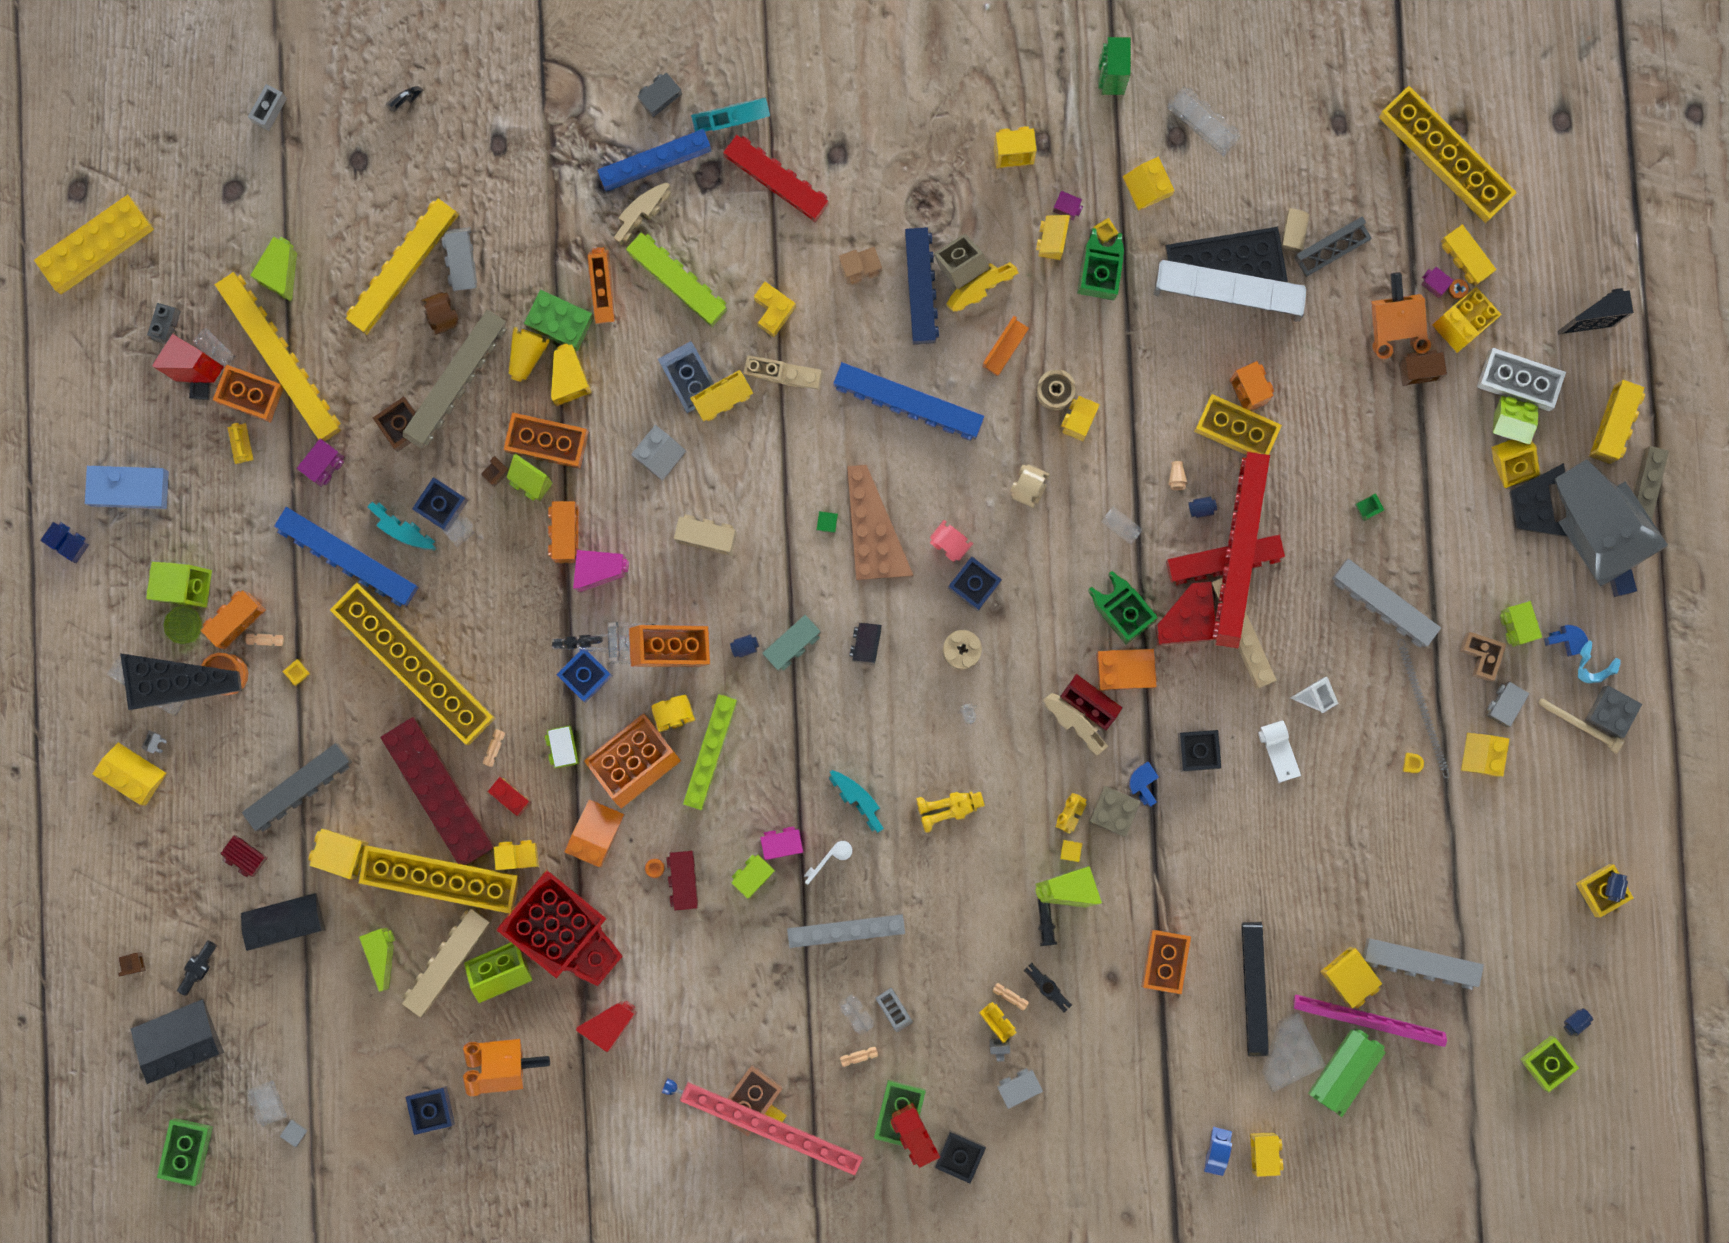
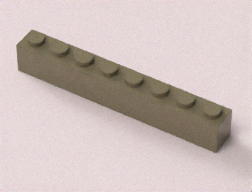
[403,309,507,449]

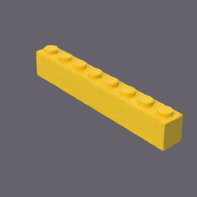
[346,198,459,335]

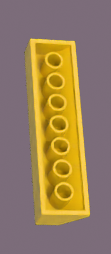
[359,845,518,913]

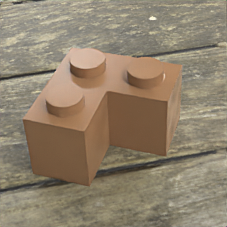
[838,247,882,285]
[1459,632,1506,682]

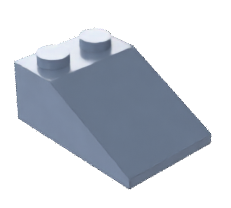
[658,341,714,413]

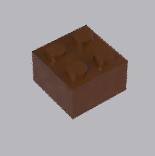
[1399,350,1447,386]
[373,396,416,452]

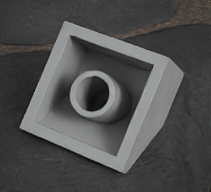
[631,425,686,481]

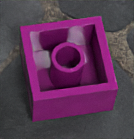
[296,438,345,487]

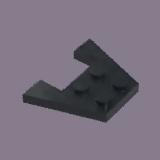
[1509,463,1567,537]

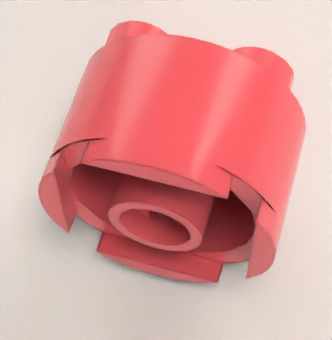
[929,520,974,562]

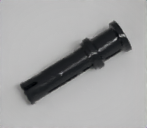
[1037,897,1058,946]

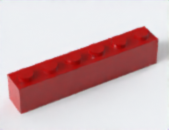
[723,135,829,223]
[1166,534,1285,585]

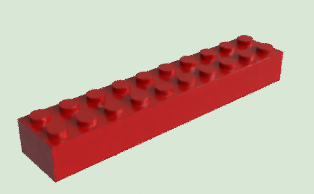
[1213,451,1270,649]

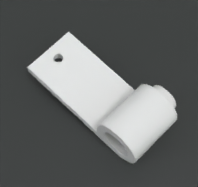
[1258,720,1301,783]
[804,841,852,885]

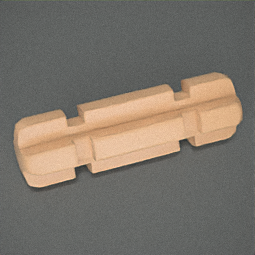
[245,633,284,646]
[483,729,505,767]
[993,983,1029,1010]
[840,1047,878,1067]

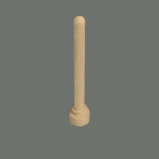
[1538,699,1624,754]

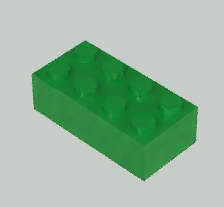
[1098,37,1131,95]

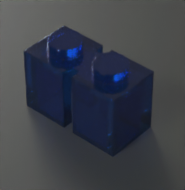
[40,522,89,564]

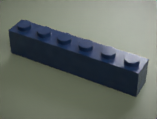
[905,227,939,345]

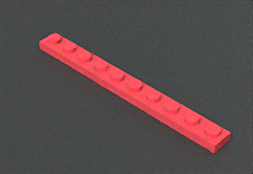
[679,1082,863,1175]

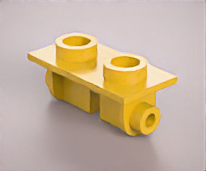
[227,423,254,464]
[1055,793,1087,834]
[979,1002,1017,1043]

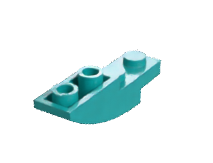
[691,97,770,132]
[367,502,436,551]
[828,770,884,833]

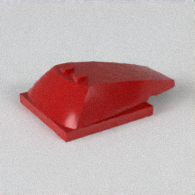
[496,869,623,986]

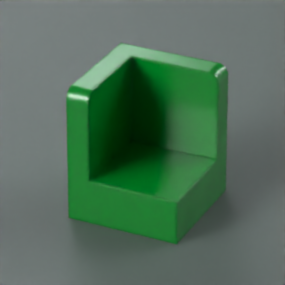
[1355,493,1384,521]

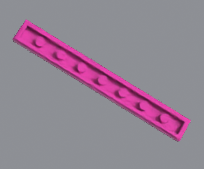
[1293,994,1447,1047]

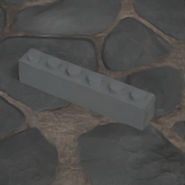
[242,743,352,832]

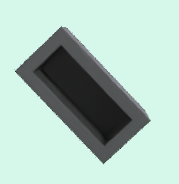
[637,72,682,118]

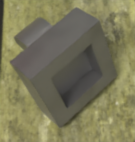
[142,730,167,754]
[989,1039,1010,1062]

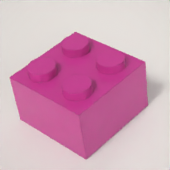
[760,826,804,860]

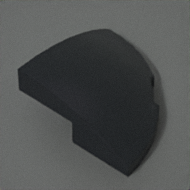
[385,86,424,112]

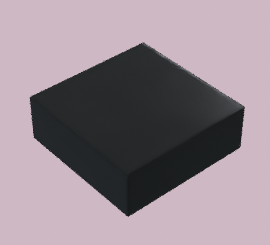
[189,382,211,400]

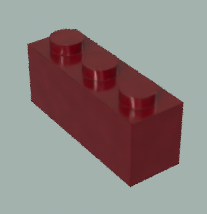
[1060,674,1123,731]
[666,850,699,911]

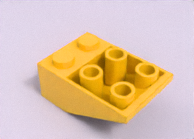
[1432,286,1502,353]

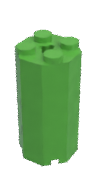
[1308,1028,1386,1117]

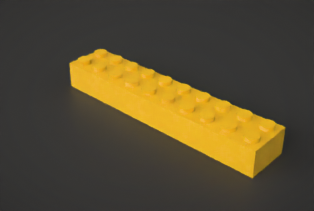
[330,583,496,746]

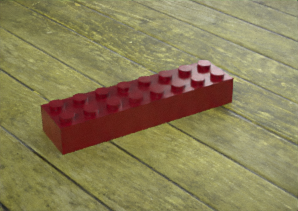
[380,717,496,866]

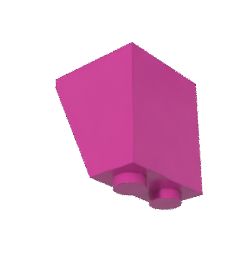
[573,550,629,592]

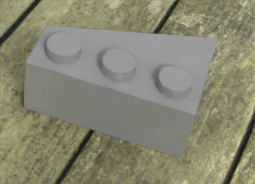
[442,227,477,291]

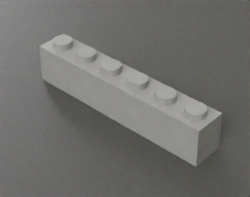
[1332,559,1441,648]
[787,914,905,948]
[1363,938,1484,990]

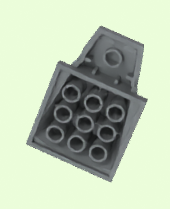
[1554,459,1668,587]

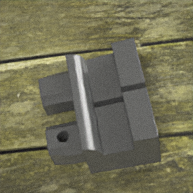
[147,303,181,344]

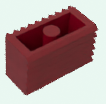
[220,835,268,877]

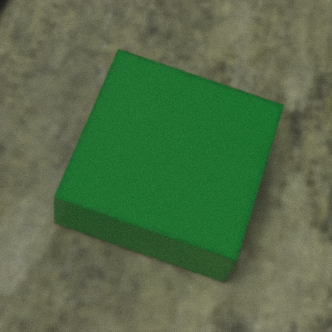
[816,511,838,533]

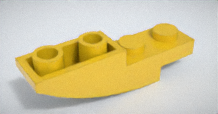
[946,262,1019,312]

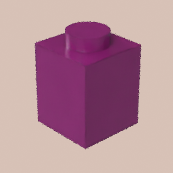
[1053,190,1083,220]
[1421,267,1454,299]

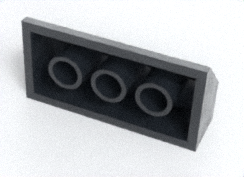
[241,893,326,951]

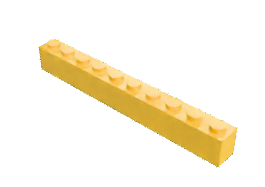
[214,272,342,441]

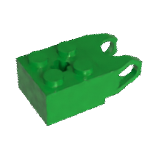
[1077,228,1124,301]
[1088,571,1158,645]

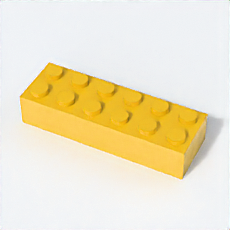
[34,194,155,295]

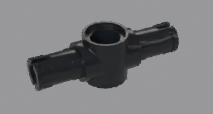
[177,940,217,996]
[1023,962,1072,1013]

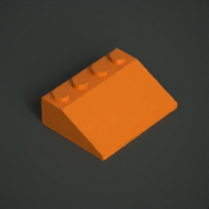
[584,713,681,809]

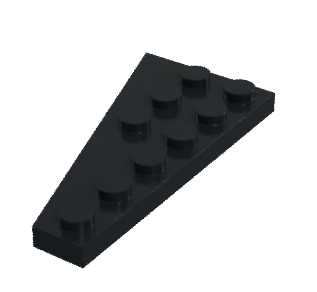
[1165,226,1288,283]
[120,653,242,710]

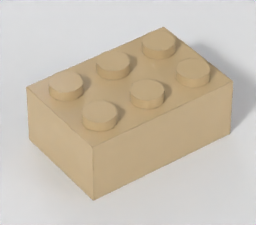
[674,514,737,556]

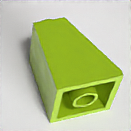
[250,236,297,301]
[146,561,212,608]
[1035,866,1102,908]

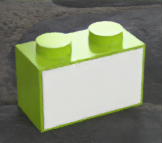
[545,725,579,769]

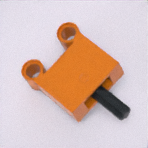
[1371,272,1431,359]
[463,1039,550,1097]

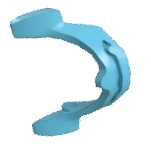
[1578,641,1621,683]

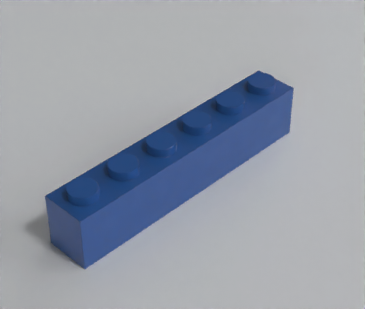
[597,129,712,192]

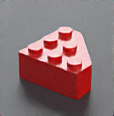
[1155,582,1216,645]
[891,1103,940,1168]

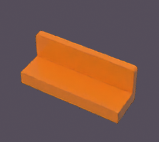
[982,316,1029,376]

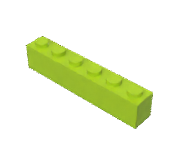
[626,233,727,327]
[683,694,738,811]

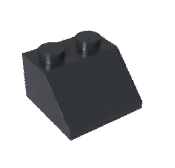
[849,623,882,666]

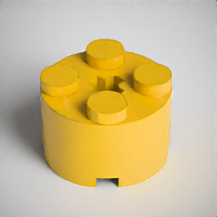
[651,695,695,732]

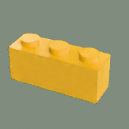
[1441,224,1497,286]
[690,370,753,422]

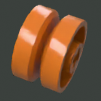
[201,652,249,696]

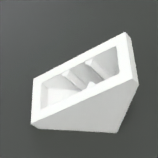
[1291,677,1338,713]

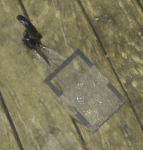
[552,622,656,664]

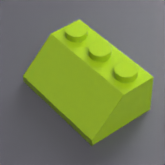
[464,942,533,1003]

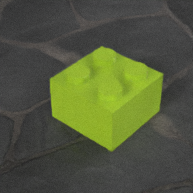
[1493,395,1538,444]
[1500,601,1542,647]
[731,854,776,899]
[1520,1036,1579,1092]

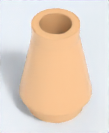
[1169,461,1188,490]

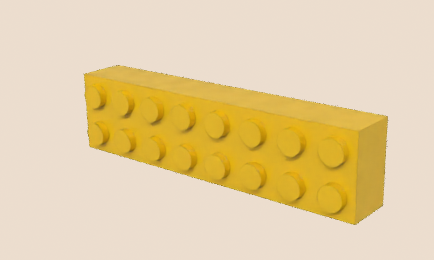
[1379,86,1517,224]

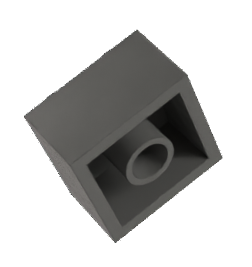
[1585,685,1642,738]

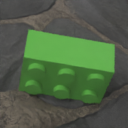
[524,289,594,351]
[874,1080,926,1146]
[157,1118,213,1186]

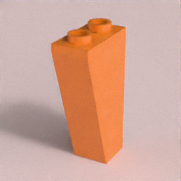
[587,247,615,324]

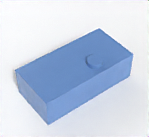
[85,466,169,509]

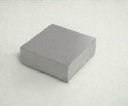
[280,1120,308,1147]

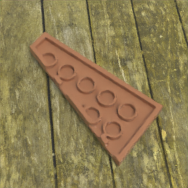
[847,465,914,581]

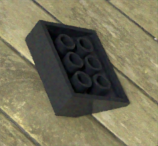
[1558,288,1634,335]
[131,999,224,1084]

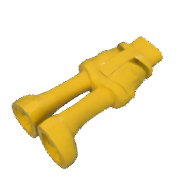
[916,791,985,833]

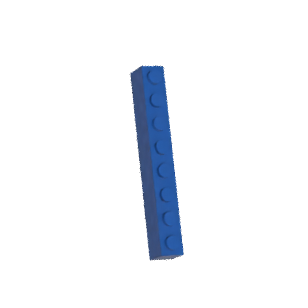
[833,362,984,441]
[274,507,419,607]

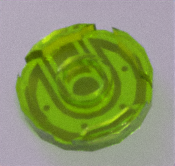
[163,606,203,645]

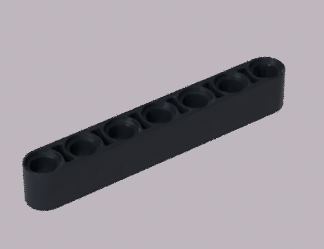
[1241,922,1269,1057]

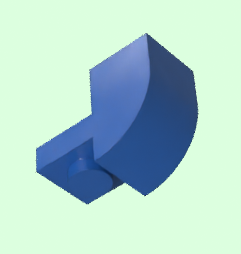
[1544,625,1588,657]
[1129,762,1159,807]
[1204,1127,1232,1176]

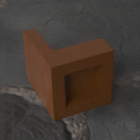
[481,456,509,487]
[118,952,146,977]

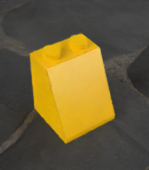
[551,344,592,407]
[308,828,369,879]
[1320,947,1382,1009]

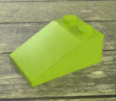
[507,454,553,501]
[359,928,395,992]

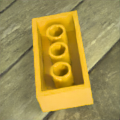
[1589,380,1645,464]
[1194,394,1282,455]

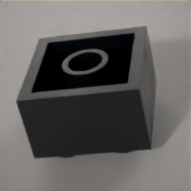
[1178,730,1222,772]
[934,1130,986,1184]

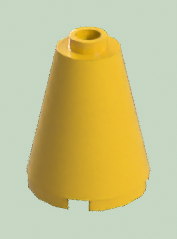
[508,327,550,382]

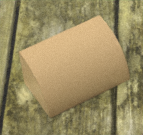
[1281,208,1310,252]

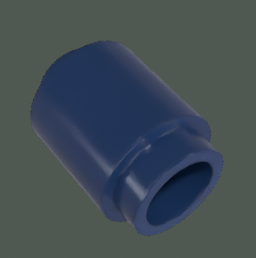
[1188,496,1217,518]
[730,634,760,658]
[1605,873,1628,902]
[1564,1008,1593,1036]

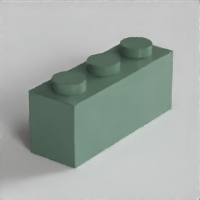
[762,615,821,671]

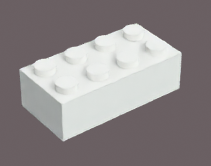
[1477,348,1566,411]

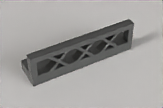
[1295,216,1372,277]

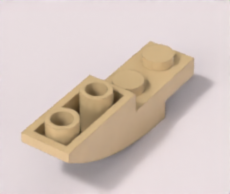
[614,183,671,246]
[743,355,823,390]
[1043,693,1108,755]

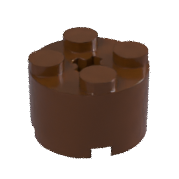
[420,292,459,335]

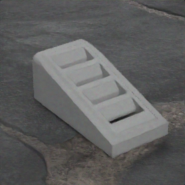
[875,988,913,1032]

